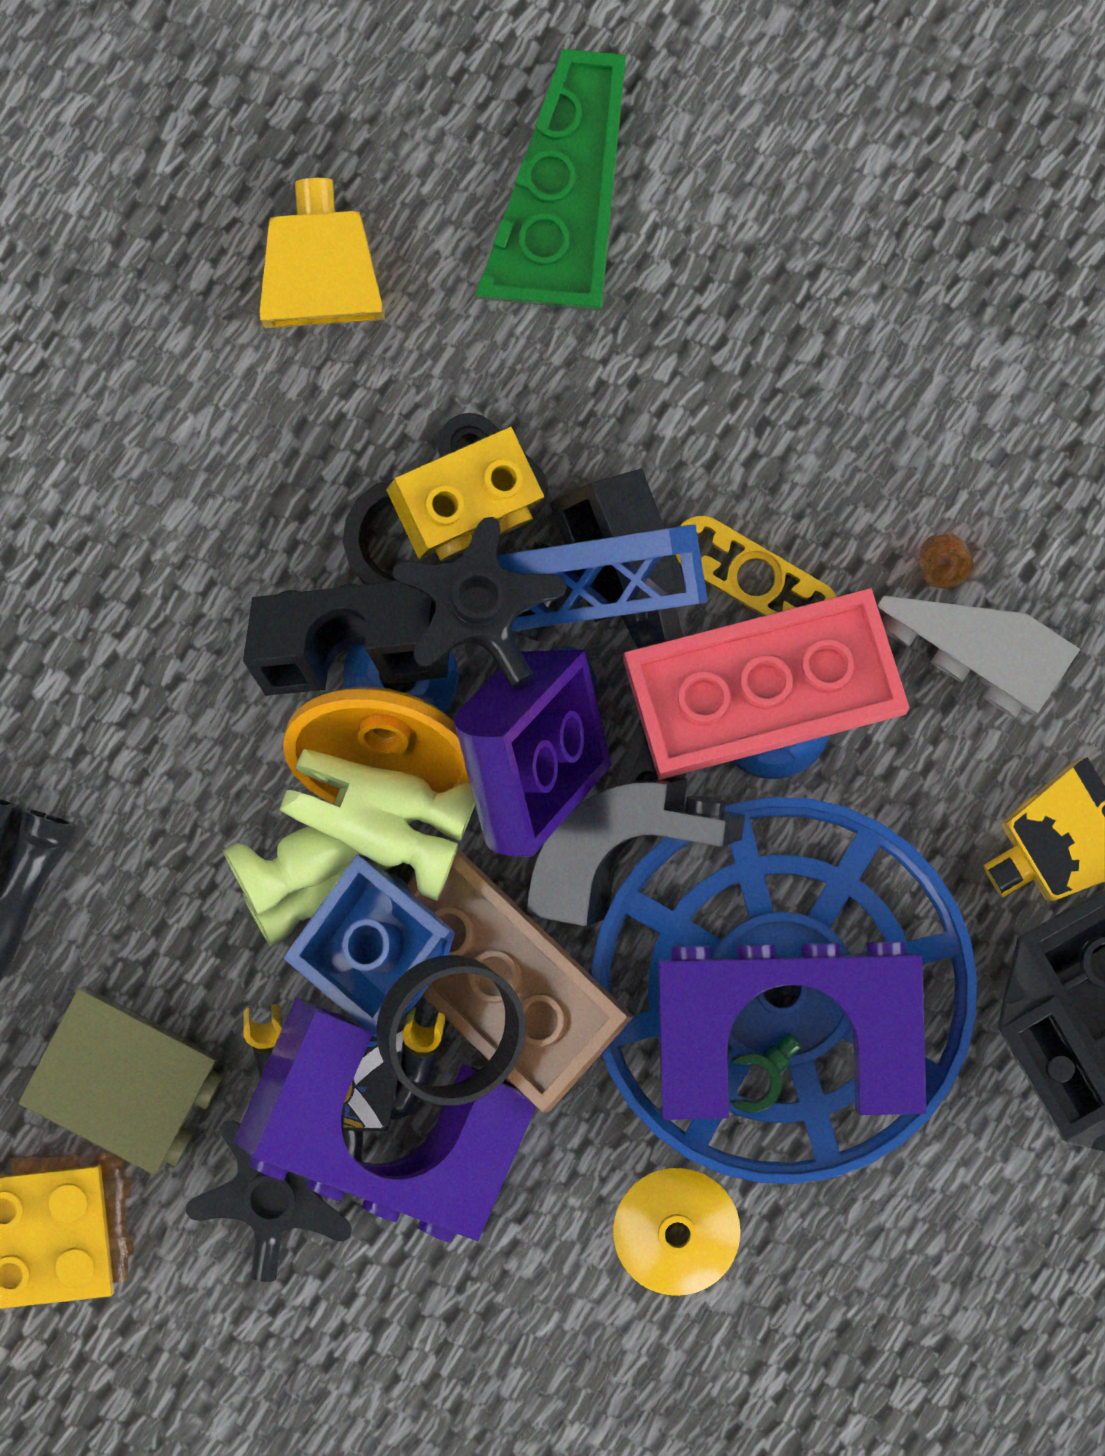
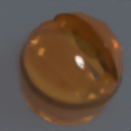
[919,532,974,588]

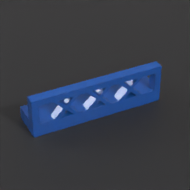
[441,524,708,631]

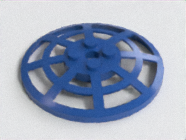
[591,797,977,1184]

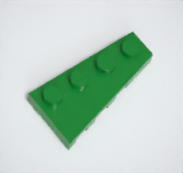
[475,49,626,311]

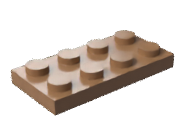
[407,848,634,1113]

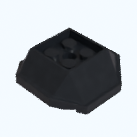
[997,887,1105,1152]

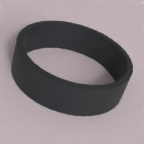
[376,955,526,1105]

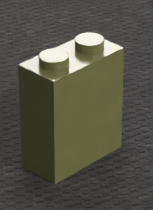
[18,986,224,1175]

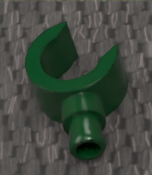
[730,1033,803,1113]

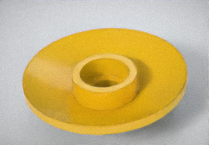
[613,1168,740,1296]

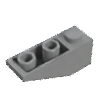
[876,596,1080,718]

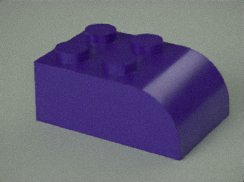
[454,650,612,856]

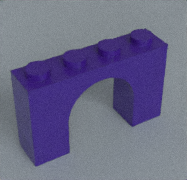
[657,941,927,1120]
[234,997,536,1243]

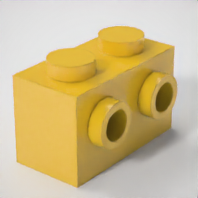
[386,427,544,561]

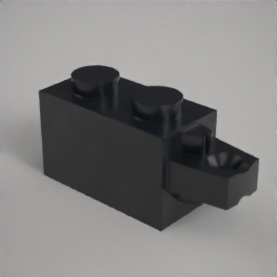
[549,468,685,649]

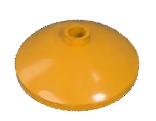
[283,687,469,805]

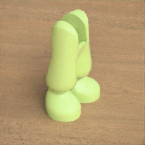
[279,749,475,901]
[223,826,392,946]

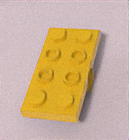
[0,1165,114,1309]

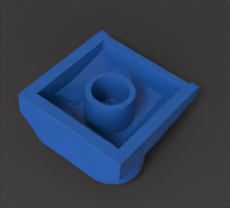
[283,854,455,1037]

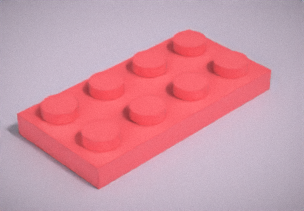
[623,588,910,780]

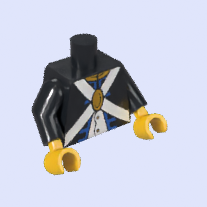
[243,1004,445,1162]

